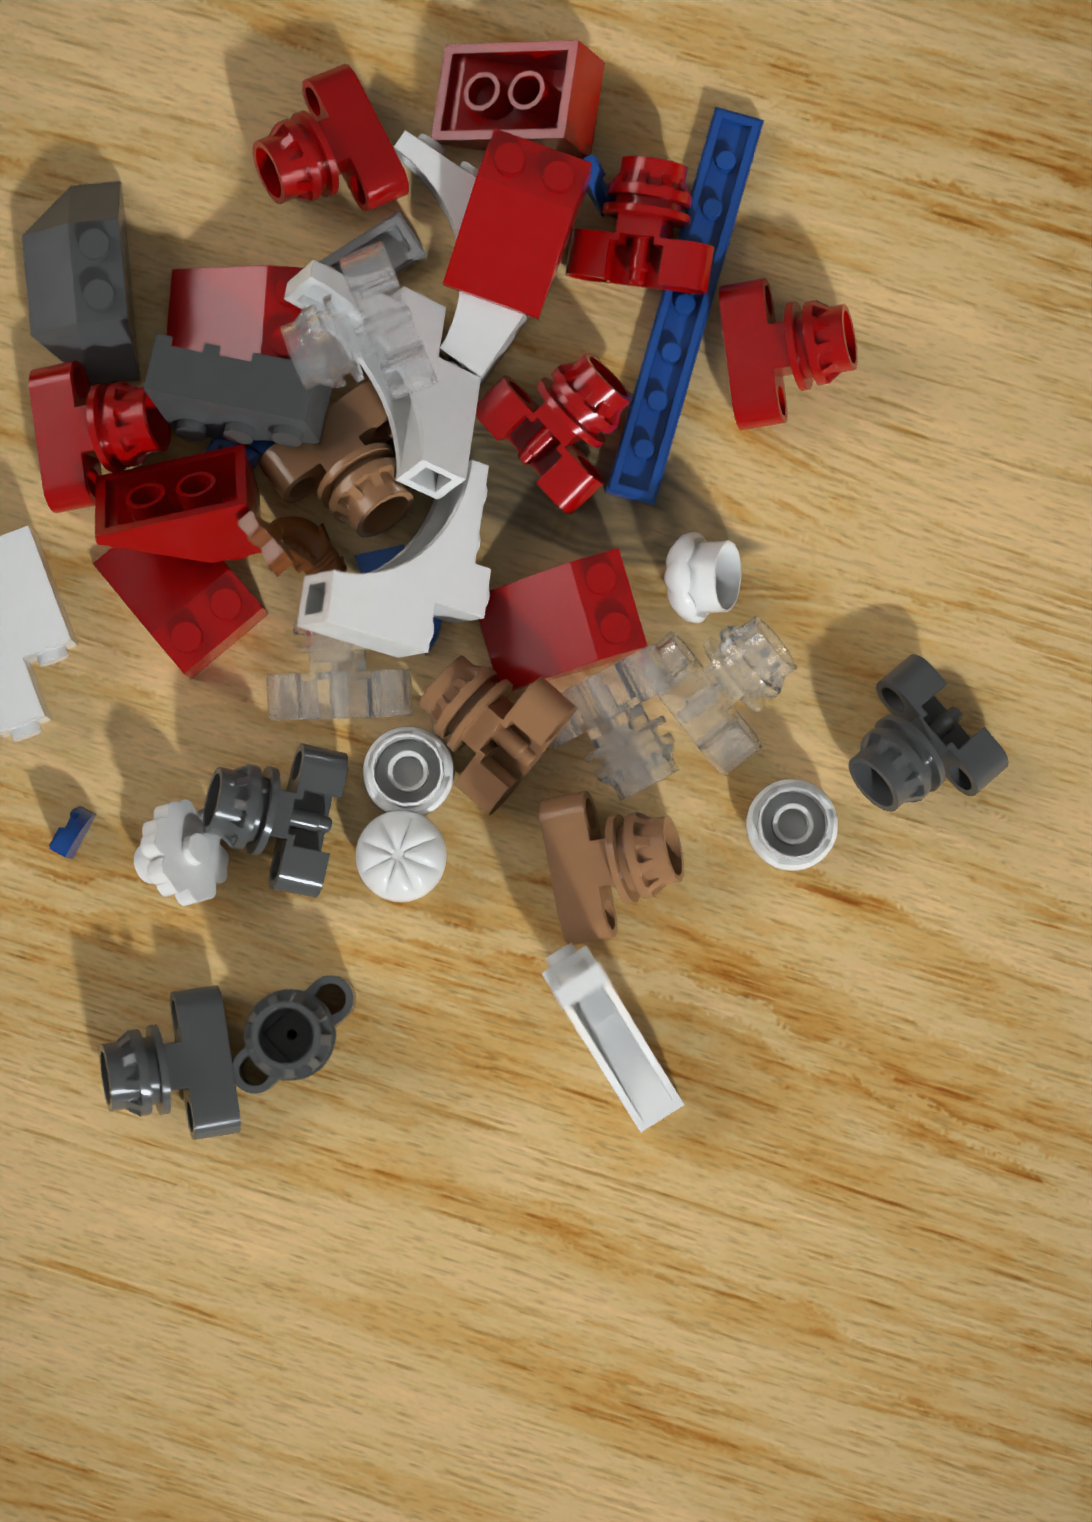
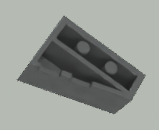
[143,333,332,447]

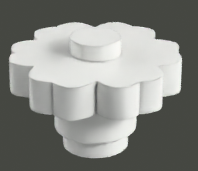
[134,799,229,906]

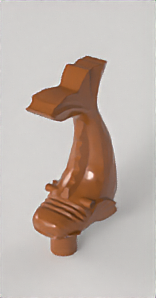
[237,510,347,577]

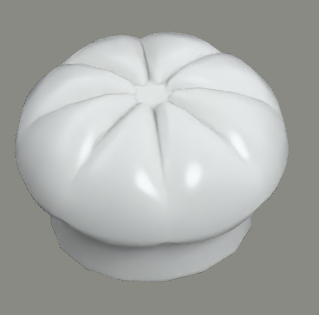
[664,532,741,624]
[363,726,455,815]
[746,779,838,871]
[355,810,447,902]

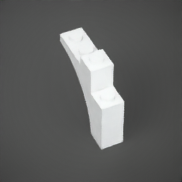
[394,130,530,386]
[284,260,481,500]
[297,460,491,658]
[0,526,78,742]
[542,942,684,1132]

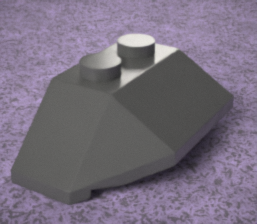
[22,181,141,385]

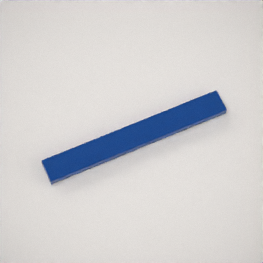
[606,107,764,507]

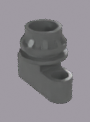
[849,654,1009,812]
[202,743,348,898]
[232,976,356,1094]
[99,985,241,1140]

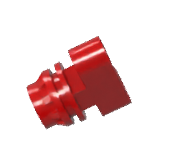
[253,64,409,212]
[565,156,714,294]
[719,278,858,430]
[475,352,632,515]
[28,360,171,513]

